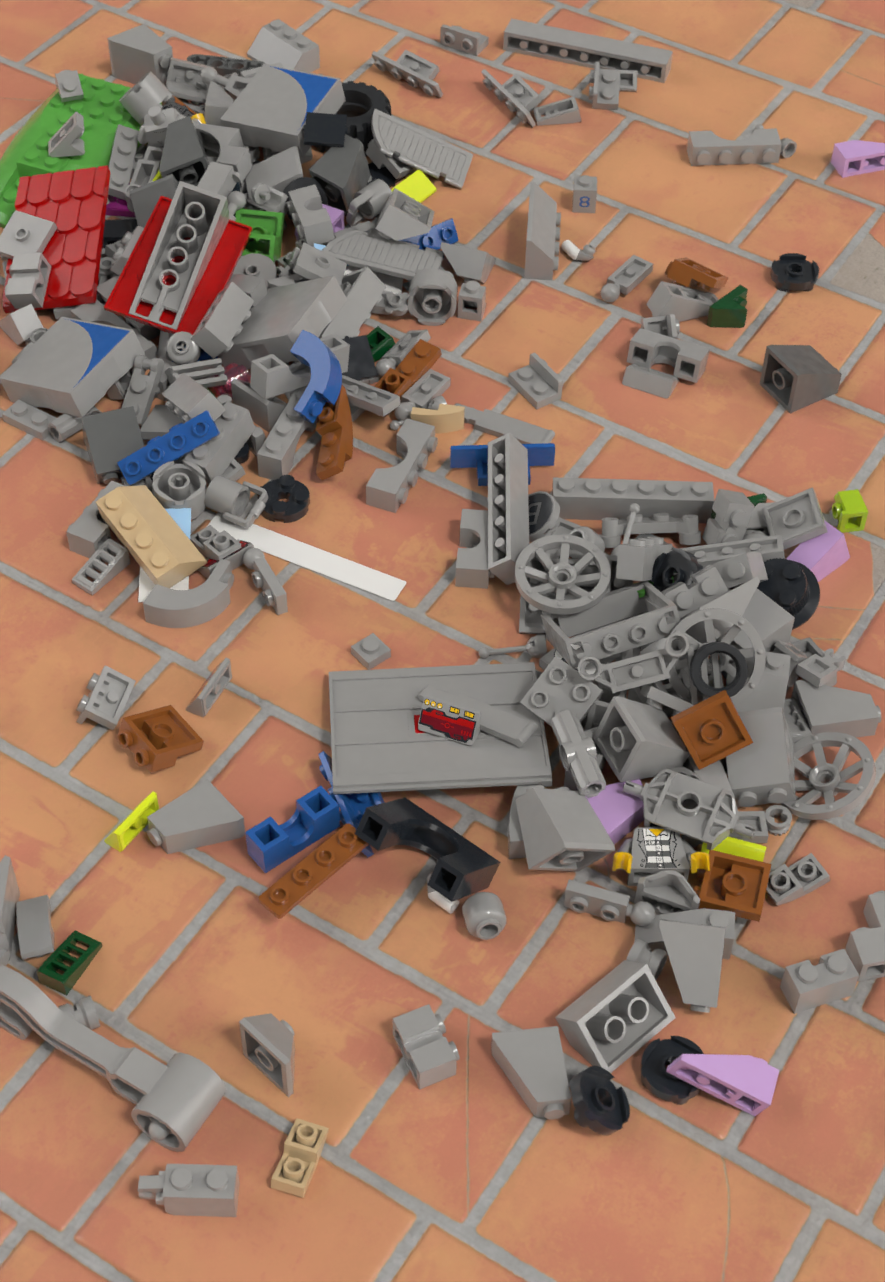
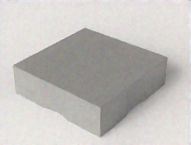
[218,275,348,372]

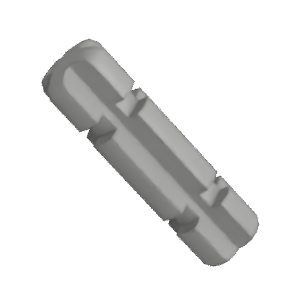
[276,265,291,278]

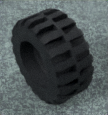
[314,81,391,156]

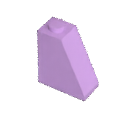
[786,520,850,582]
[586,779,644,845]

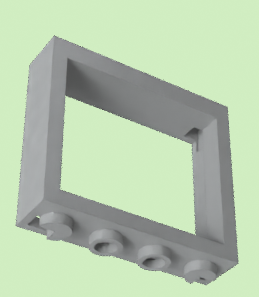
[541,581,680,668]

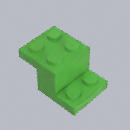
[235,209,284,263]

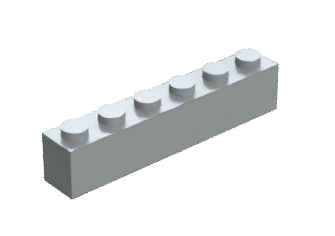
[488,432,529,585]
[552,477,714,523]

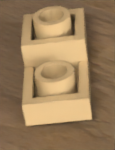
[411,404,465,434]
[271,1118,329,1198]

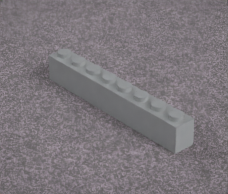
[503,19,673,83]

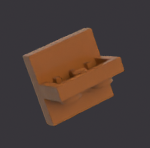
[671,690,753,770]

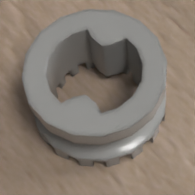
[765,805,792,836]

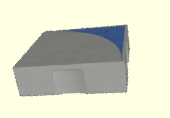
[220,64,346,157]
[0,317,145,417]

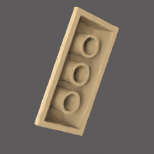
[96,485,207,588]

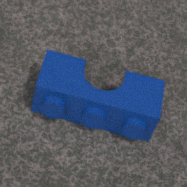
[245,786,340,873]

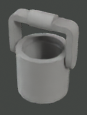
[346,179,392,227]
[204,475,268,528]

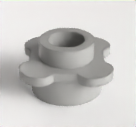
[385,292,409,316]

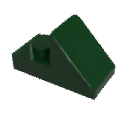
[707,285,748,328]

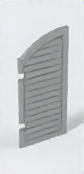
[371,109,474,189]
[323,230,445,280]

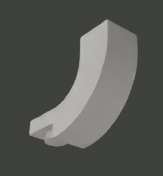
[143,559,234,628]

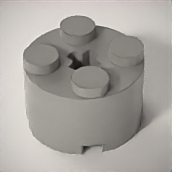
[119,71,173,125]
[408,269,458,326]
[152,461,207,520]

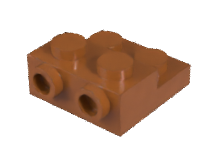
[665,258,728,291]
[118,705,204,773]
[694,850,771,922]

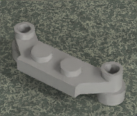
[599,513,701,548]
[578,633,689,693]

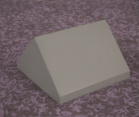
[231,378,287,432]

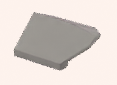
[634,870,700,915]

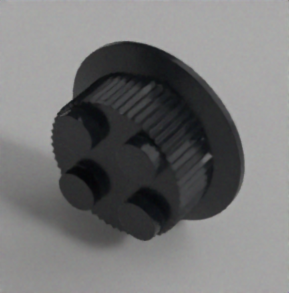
[757,558,820,630]

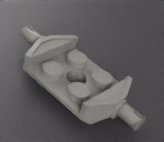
[623,769,756,850]

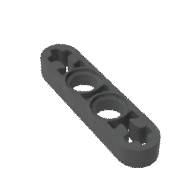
[187,54,266,76]

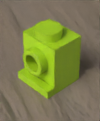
[832,489,868,533]

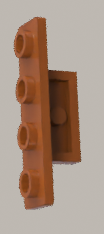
[258,823,369,919]

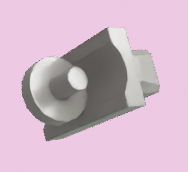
[246,182,288,216]

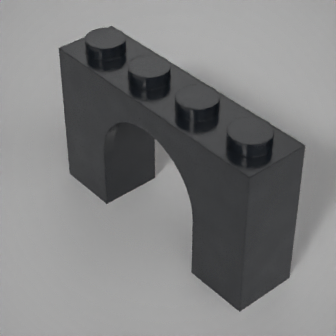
[355,797,501,902]

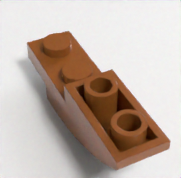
[374,339,442,417]
[316,385,353,480]

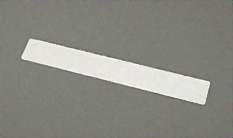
[207,512,407,601]

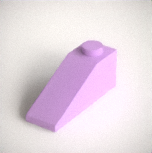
[831,140,885,178]
[666,1054,779,1116]

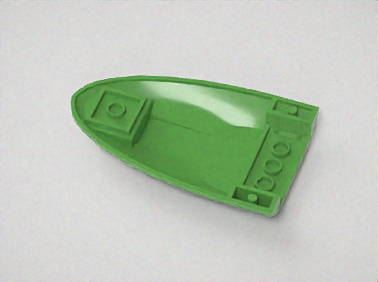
[0,74,162,228]

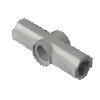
[551,710,606,798]

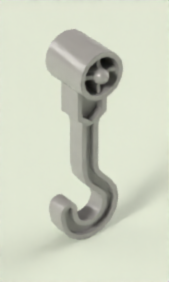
[0,965,227,1152]

